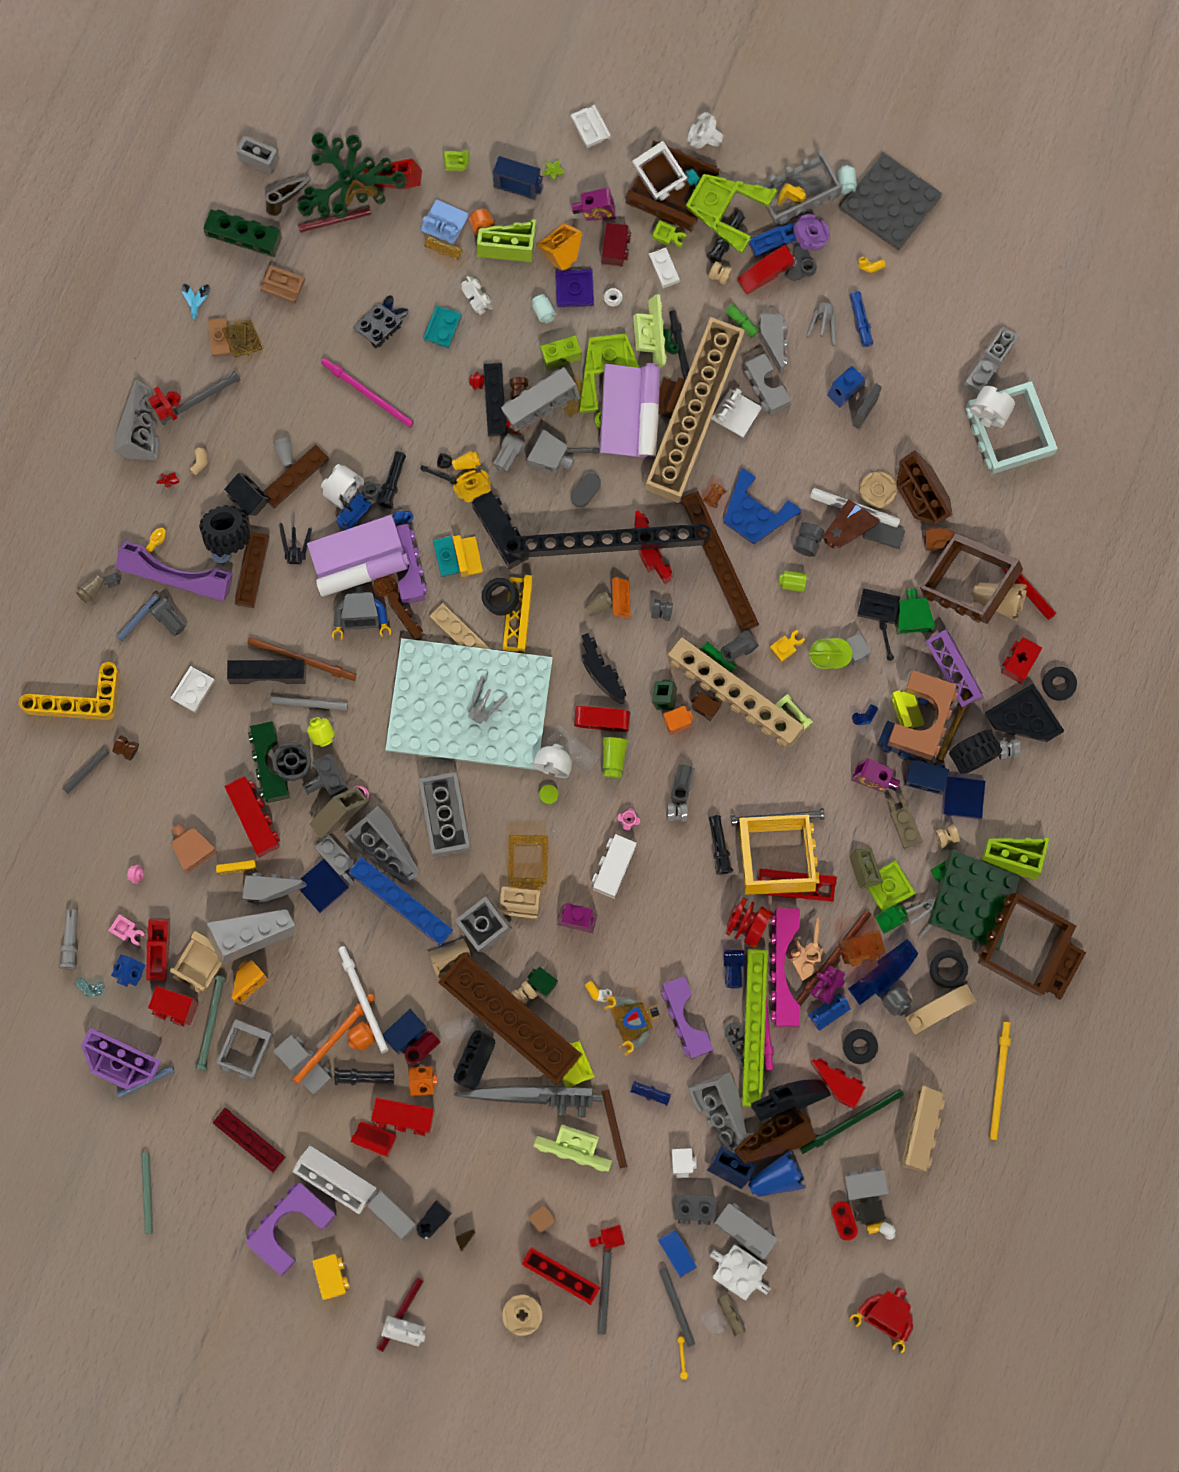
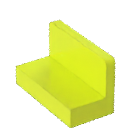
[890,690,925,729]
[563,1041,595,1087]

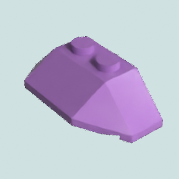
[81,1028,162,1090]

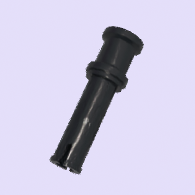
[706,212,745,263]
[377,451,406,509]
[709,815,733,875]
[334,1067,394,1086]

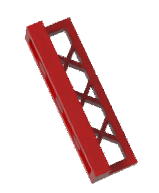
[757,868,837,902]

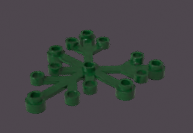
[297,133,407,219]

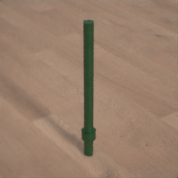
[799,1089,904,1154]

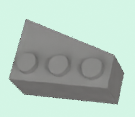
[714,1203,778,1260]

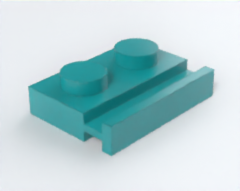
[423,305,462,349]

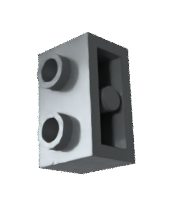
[674,1195,715,1225]

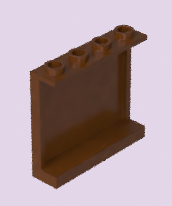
[625,140,720,232]

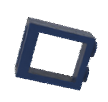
[493,156,543,200]

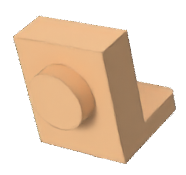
[786,946,819,981]

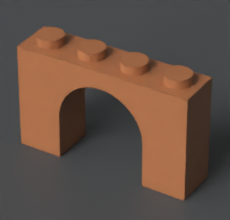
[887,670,958,760]

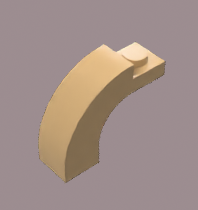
[905,984,976,1035]

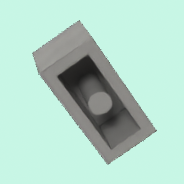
[236,136,279,174]
[843,1167,889,1201]

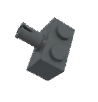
[302,753,348,799]

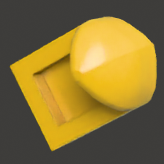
[777,184,807,206]

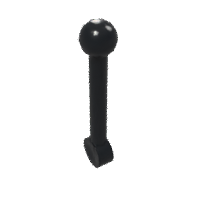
[420,465,457,485]
[879,623,894,661]

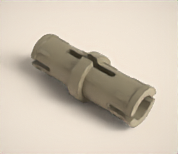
[717,1294,746,1337]

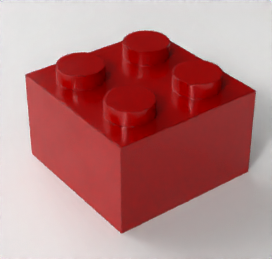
[148,986,199,1027]

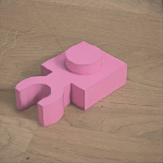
[108,914,146,946]

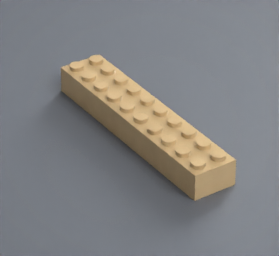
[644,317,745,503]

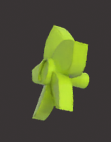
[543,161,565,181]

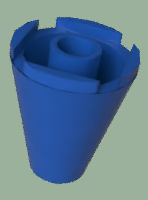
[748,1151,806,1197]

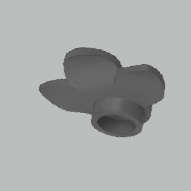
[786,246,817,281]

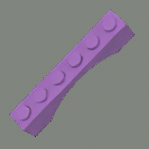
[116,541,233,601]

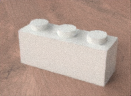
[591,834,637,899]

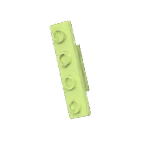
[633,294,667,368]
[534,1125,612,1171]

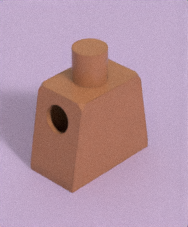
[171,824,217,874]

